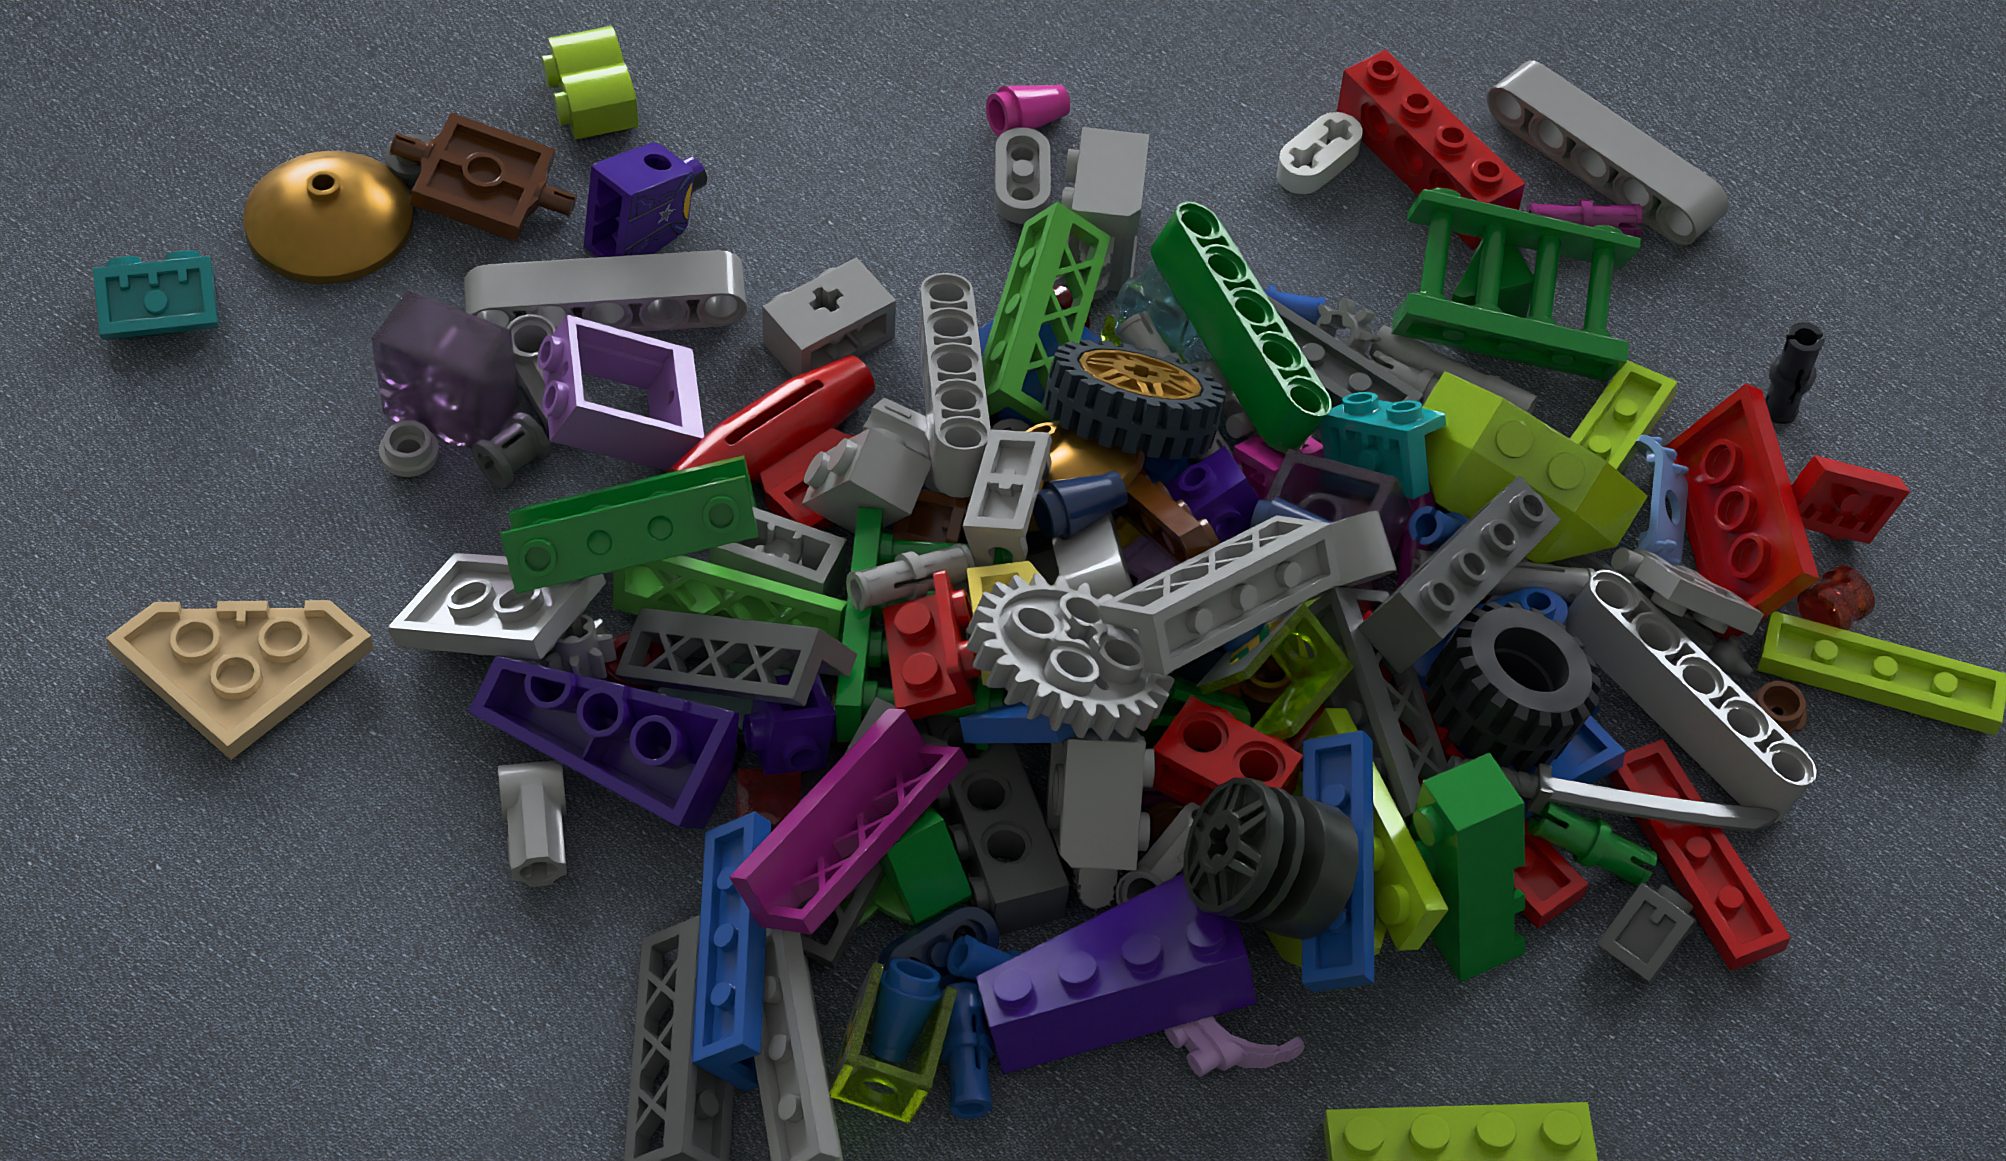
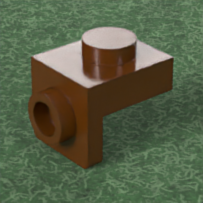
[891,489,971,544]

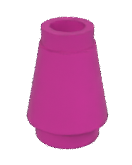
[986,84,1070,136]

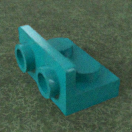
[92,250,219,340]
[1321,392,1446,499]

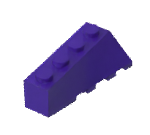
[468,656,740,829]

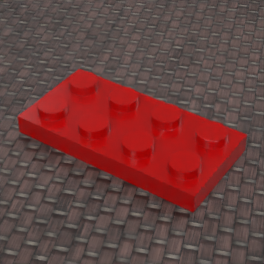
[1664,383,1820,639]

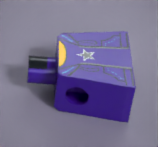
[583,142,707,258]

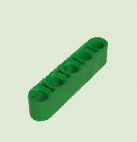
[1150,201,1332,454]

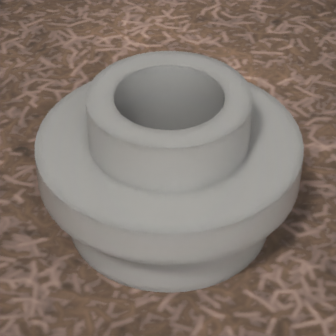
[379,421,439,477]

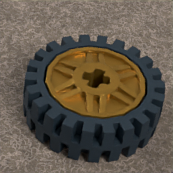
[1043,340,1226,459]

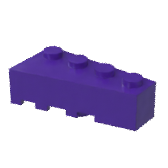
[976,873,1257,1075]

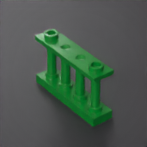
[1391,188,1641,382]
[500,455,759,594]
[835,507,1013,750]

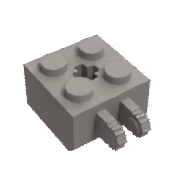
[1061,127,1149,299]
[1045,728,1155,911]

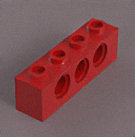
[1336,49,1526,250]

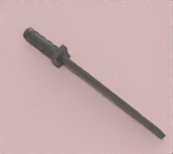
[1446,755,1780,832]

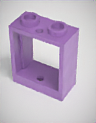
[538,315,704,471]

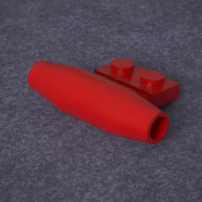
[667,355,875,531]

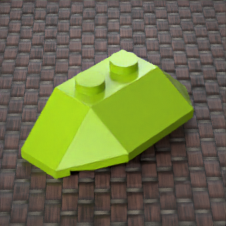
[1422,371,1648,564]

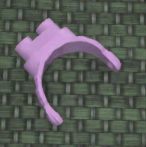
[1164,1016,1305,1077]

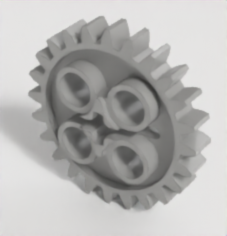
[966,573,1174,740]

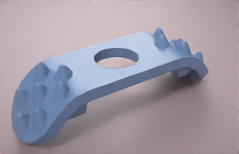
[1623,434,1689,592]

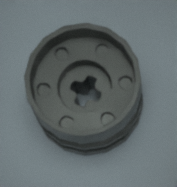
[1184,777,1359,940]

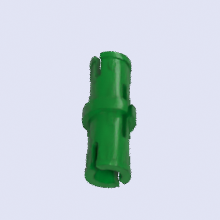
[1527,802,1657,888]

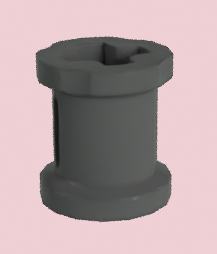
[472,412,552,488]

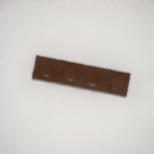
[1115,467,1220,565]

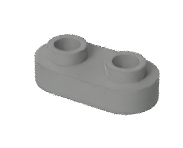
[994,128,1051,224]

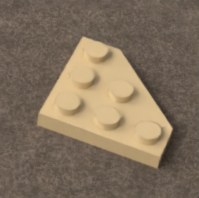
[106,600,374,760]

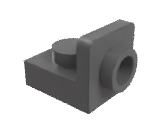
[1597,882,1698,985]

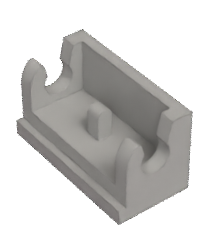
[963,430,1052,567]

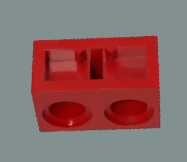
[1152,696,1303,806]

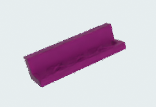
[729,708,969,935]

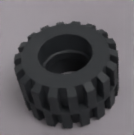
[1425,602,1601,772]

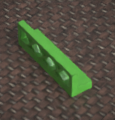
[982,201,1111,424]
[613,555,847,643]

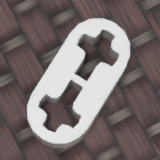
[1276,112,1363,195]

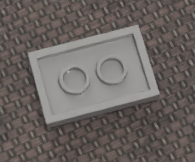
[387,553,606,660]

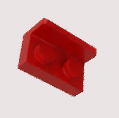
[1791,455,1910,544]
[883,570,981,720]

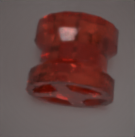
[1797,565,1875,631]

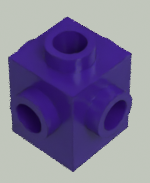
[1165,446,1260,544]
[743,673,837,776]

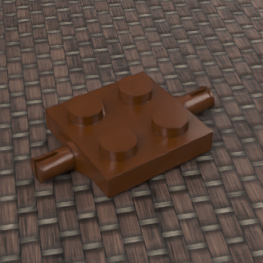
[390,112,577,242]

